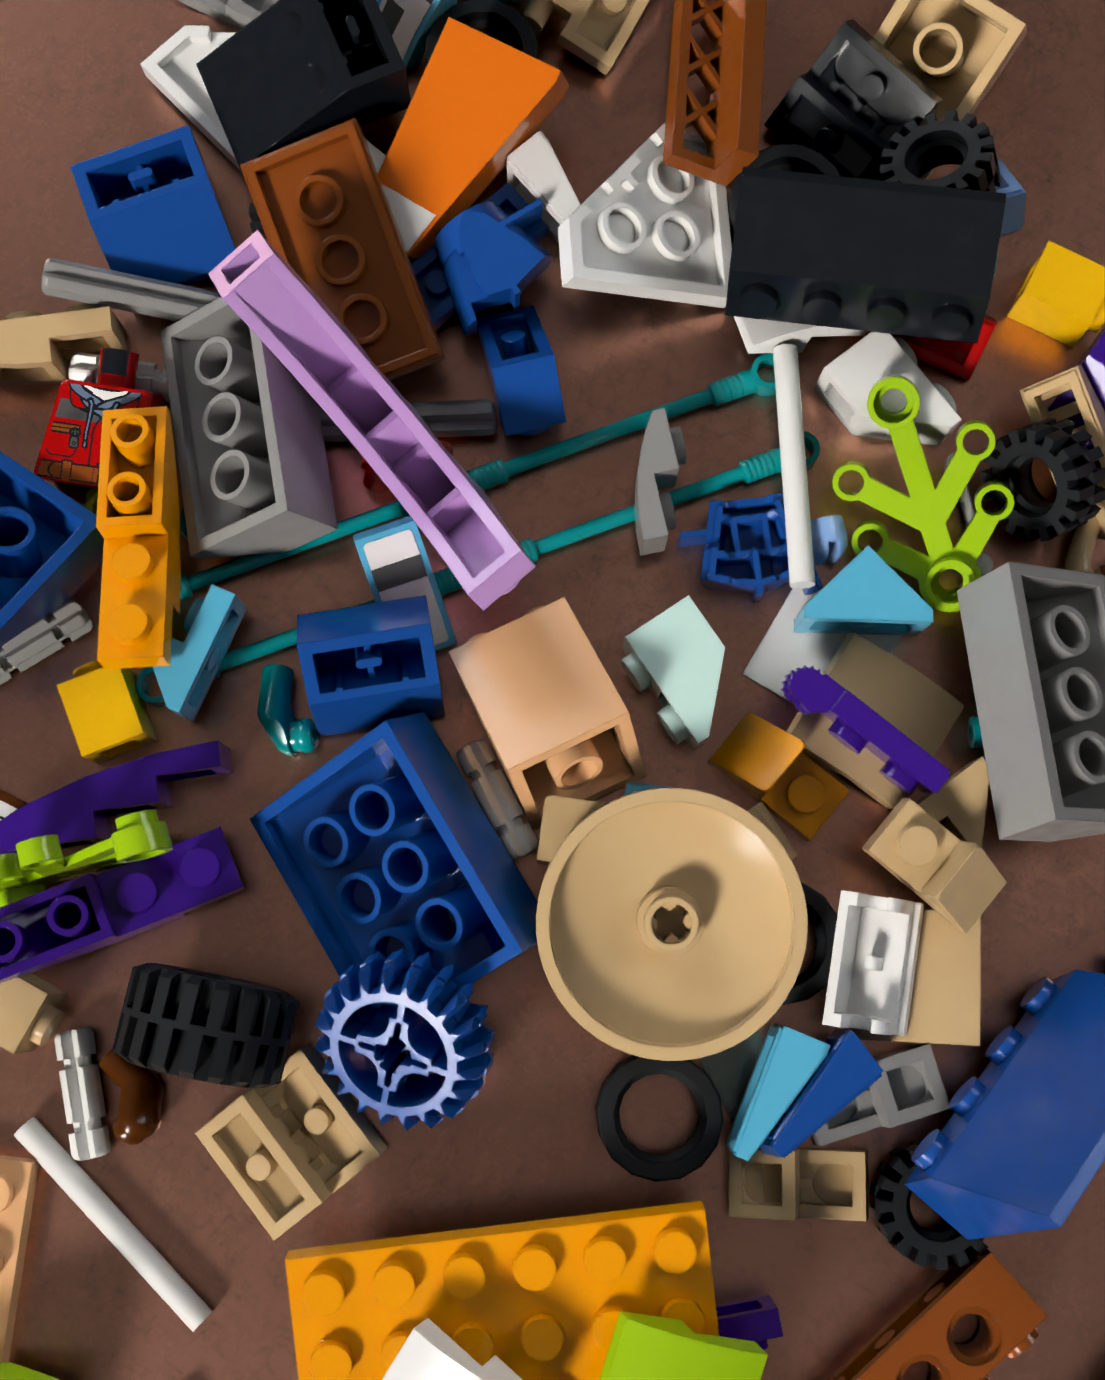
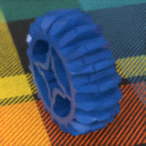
[314,948,495,1131]

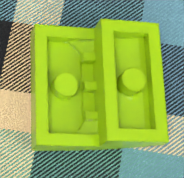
[599,1311,768,1380]

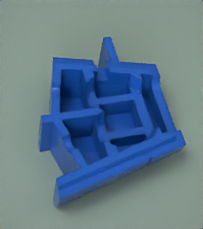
[434,198,553,337]
[678,493,823,603]

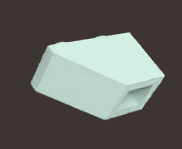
[620,595,725,751]

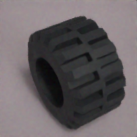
[112,963,300,1088]

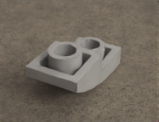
[634,408,687,556]

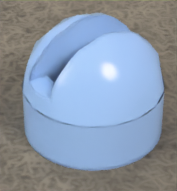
[811,515,848,565]

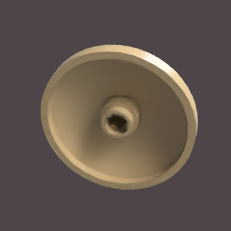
[536,787,808,1061]

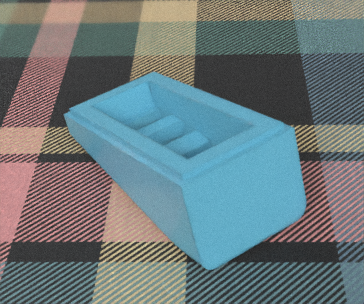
[725,1023,831,1161]

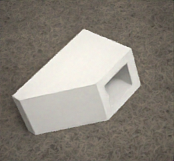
[814,332,962,446]

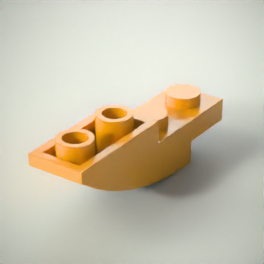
[96,406,181,670]

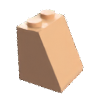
[448,597,647,830]

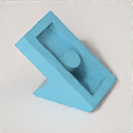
[153,584,247,722]

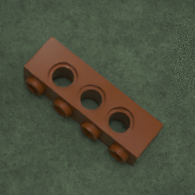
[828,1249,1048,1380]

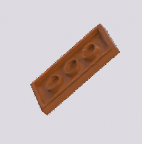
[240,118,446,381]

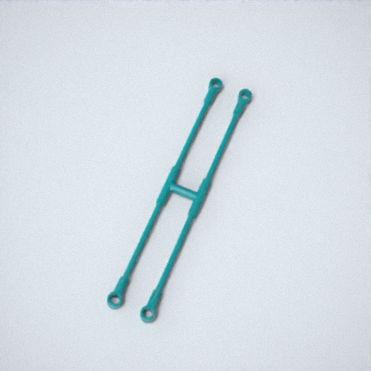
[135,353,820,707]

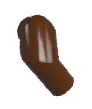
[98,1049,163,1145]

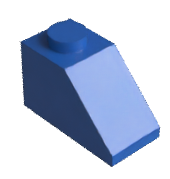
[476,305,566,436]

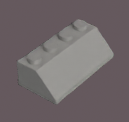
[160,297,338,559]
[957,562,1105,842]

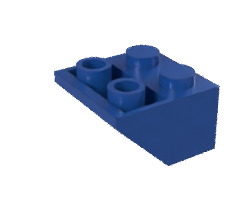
[70,125,236,285]
[296,595,445,737]

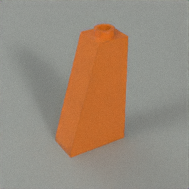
[378,17,569,260]

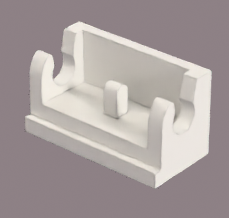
[822,890,924,1036]

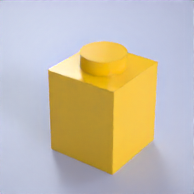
[1007,241,1105,348]
[57,660,158,764]

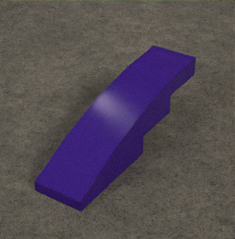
[0,740,233,854]

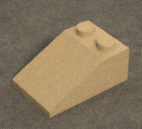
[874,0,1027,179]

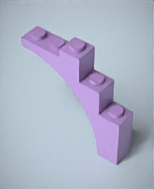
[208,230,536,611]

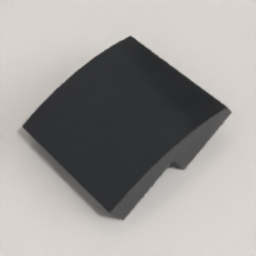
[764,19,943,180]

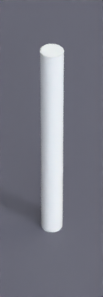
[773,344,816,589]
[14,1117,213,1332]

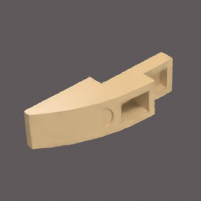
[0,303,127,386]

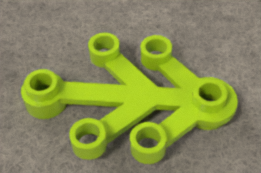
[832,375,1014,612]
[0,810,173,908]

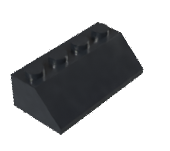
[725,167,1006,343]

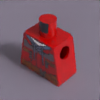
[34,348,167,488]

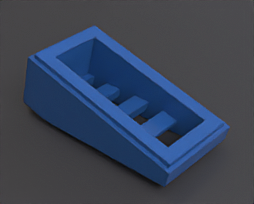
[760,1029,884,1158]

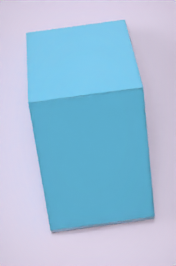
[794,545,933,636]

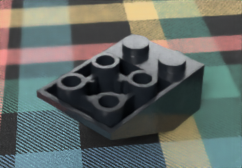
[196,0,411,172]

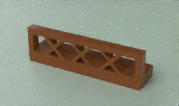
[663,0,767,187]

